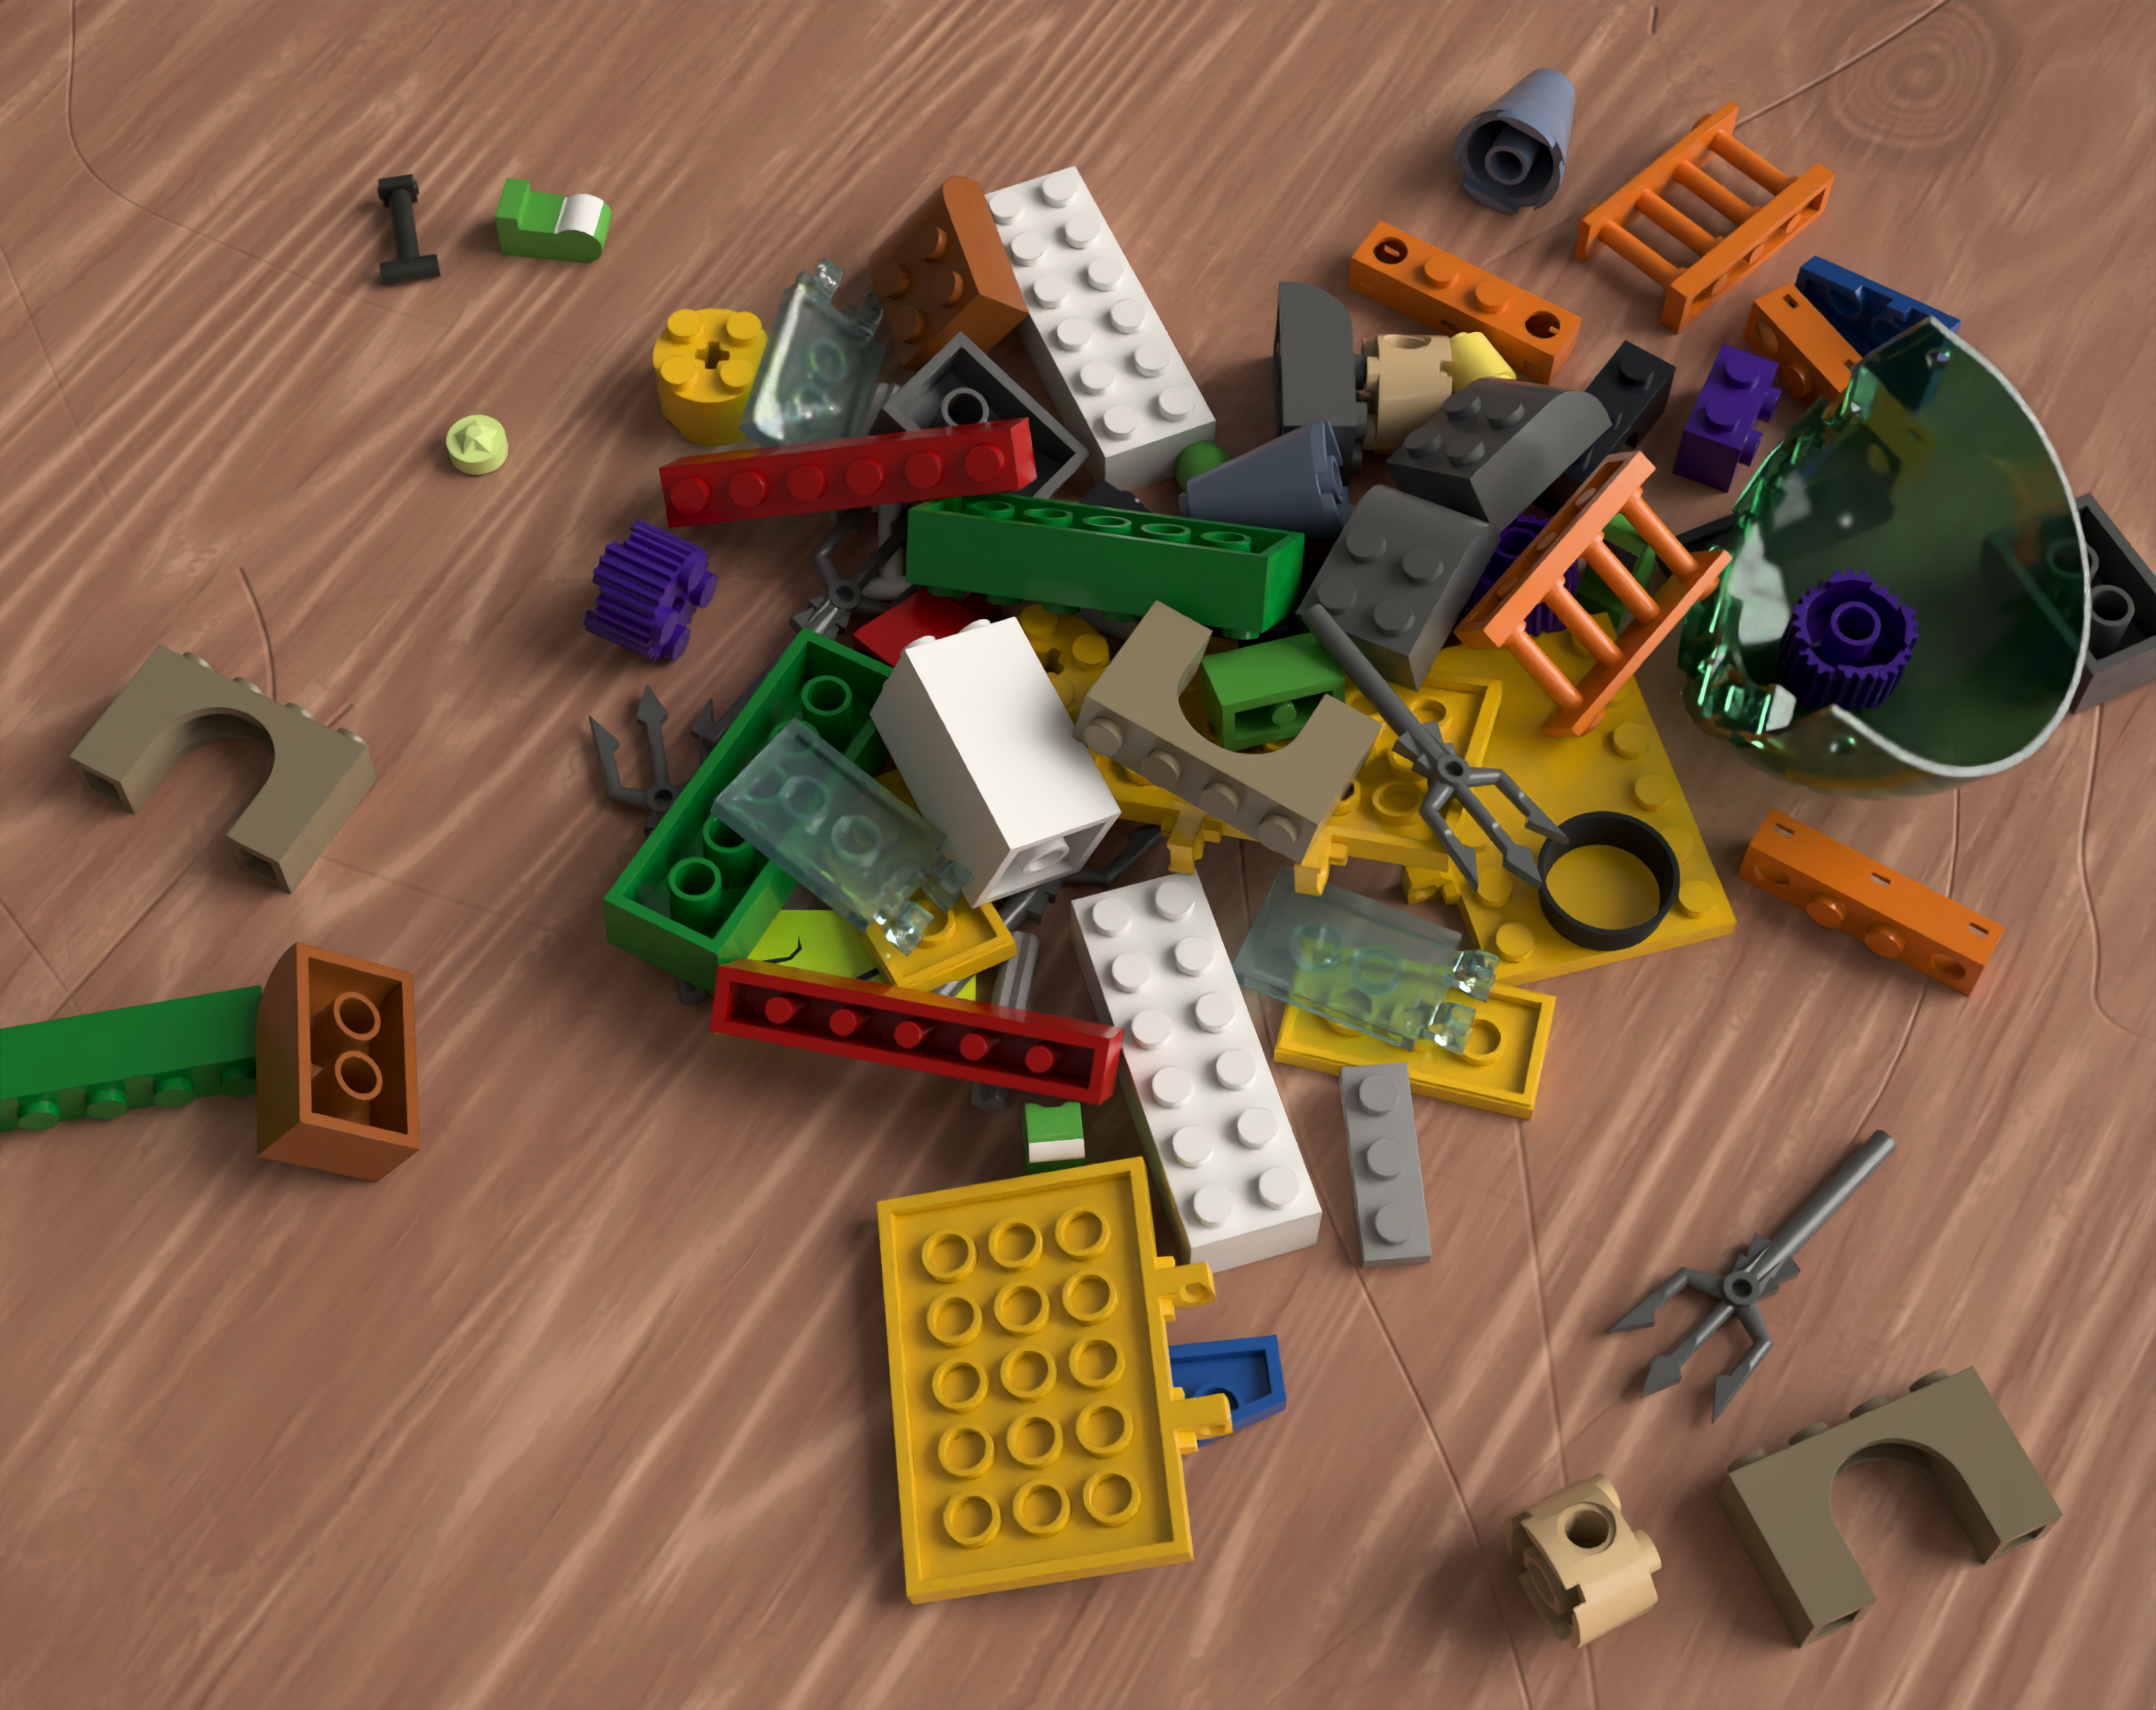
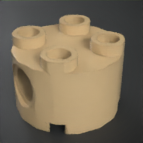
[1360,334,1452,454]
[1503,1473,1661,1649]

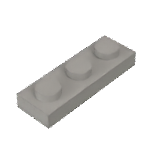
[1339,1062,1432,1268]

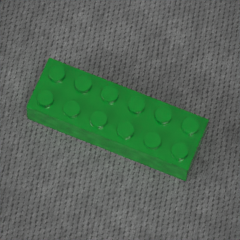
[905,493,1305,640]
[603,627,894,994]

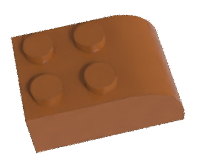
[868,176,1029,372]
[256,942,420,1182]

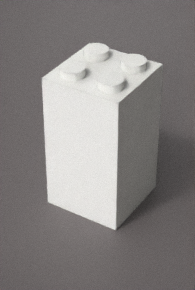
[869,617,1121,909]

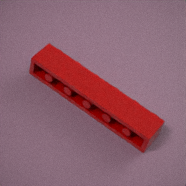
[659,417,1037,528]
[709,958,1125,1105]

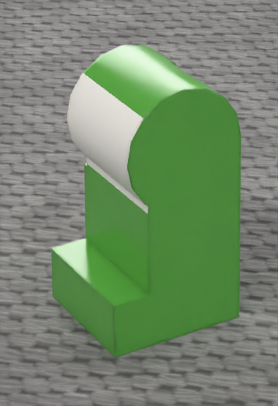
[494,178,613,262]
[1022,1100,1085,1176]

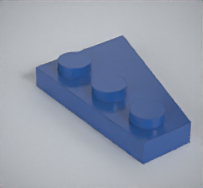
[1789,255,1962,406]
[1168,1335,1287,1456]

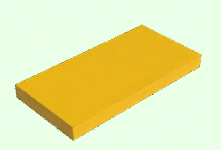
[815,768,1017,992]
[1273,939,1557,1120]

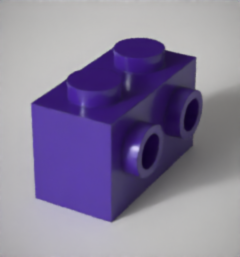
[1672,344,1782,493]

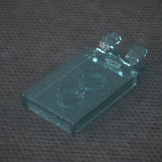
[738,258,886,447]
[710,717,972,957]
[1232,865,1500,1056]

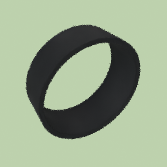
[1537,811,1680,951]

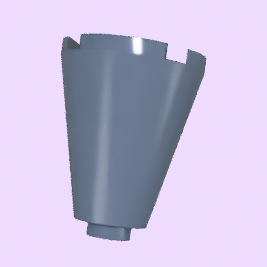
[1452,68,1576,213]
[1179,420,1352,542]

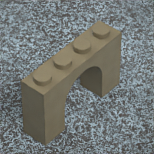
[1072,600,1383,864]
[68,644,378,894]
[1716,1366,2063,1648]

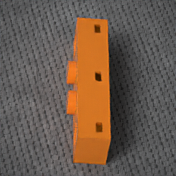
[1348,220,1582,385]
[1743,281,1940,495]
[1737,807,2006,997]

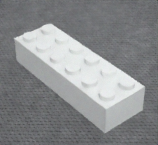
[984,166,1216,492]
[1071,868,1322,1274]

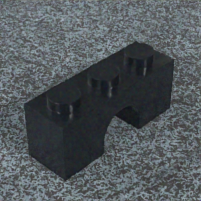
[1532,340,1676,515]

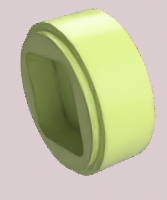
[446,415,509,475]

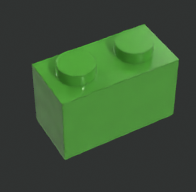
[1200,632,1345,751]

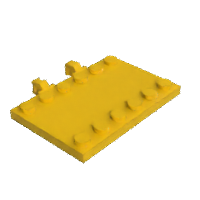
[1401,611,1737,987]
[1087,637,1502,897]
[877,1156,1233,1605]

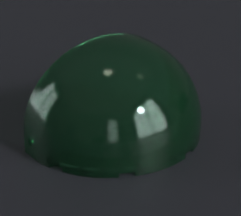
[1677,315,2091,801]

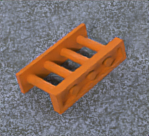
[1574,100,1835,335]
[1453,450,1732,737]

